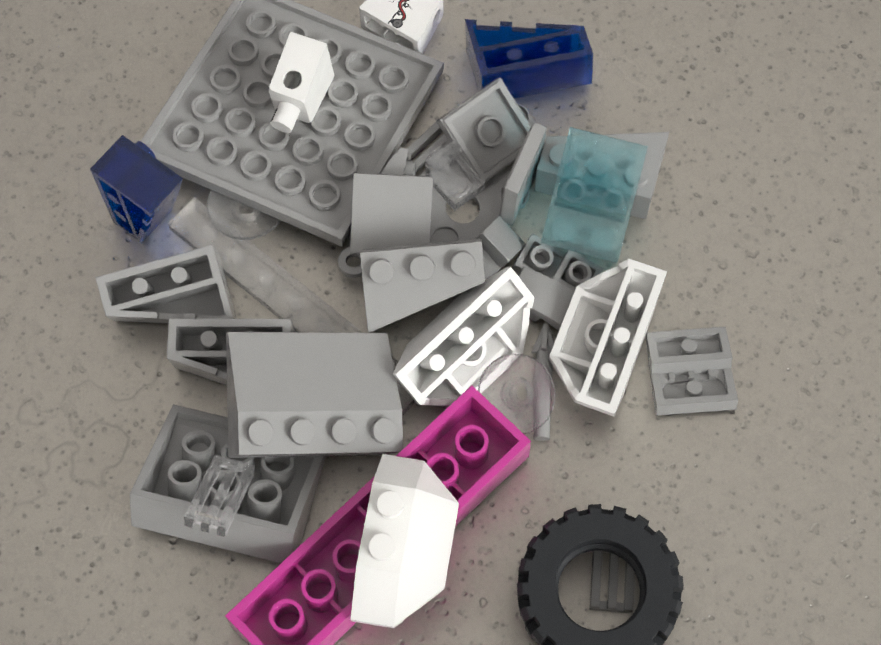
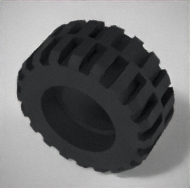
[517,504,684,645]

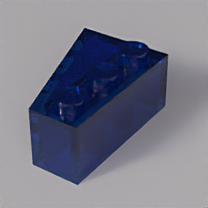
[465,19,593,99]
[90,135,183,243]

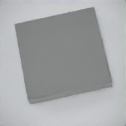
[436,78,531,185]
[499,122,547,226]
[350,173,433,253]

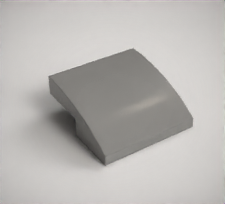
[646,327,738,416]

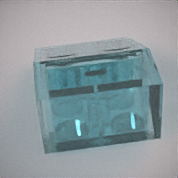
[541,127,648,263]

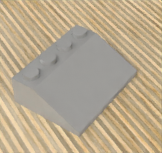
[226,332,403,458]
[130,404,326,563]

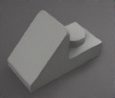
[475,216,525,279]

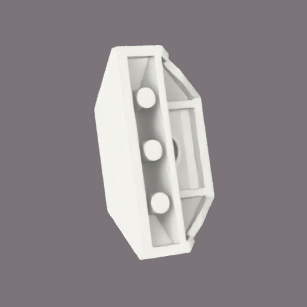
[549,259,667,417]
[393,267,534,406]
[350,454,459,628]

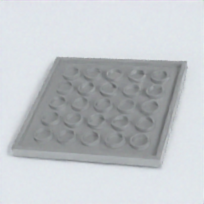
[135,0,444,247]

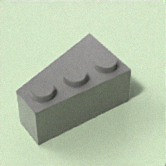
[535,132,669,219]
[360,238,486,333]
[95,245,237,323]
[167,318,296,385]

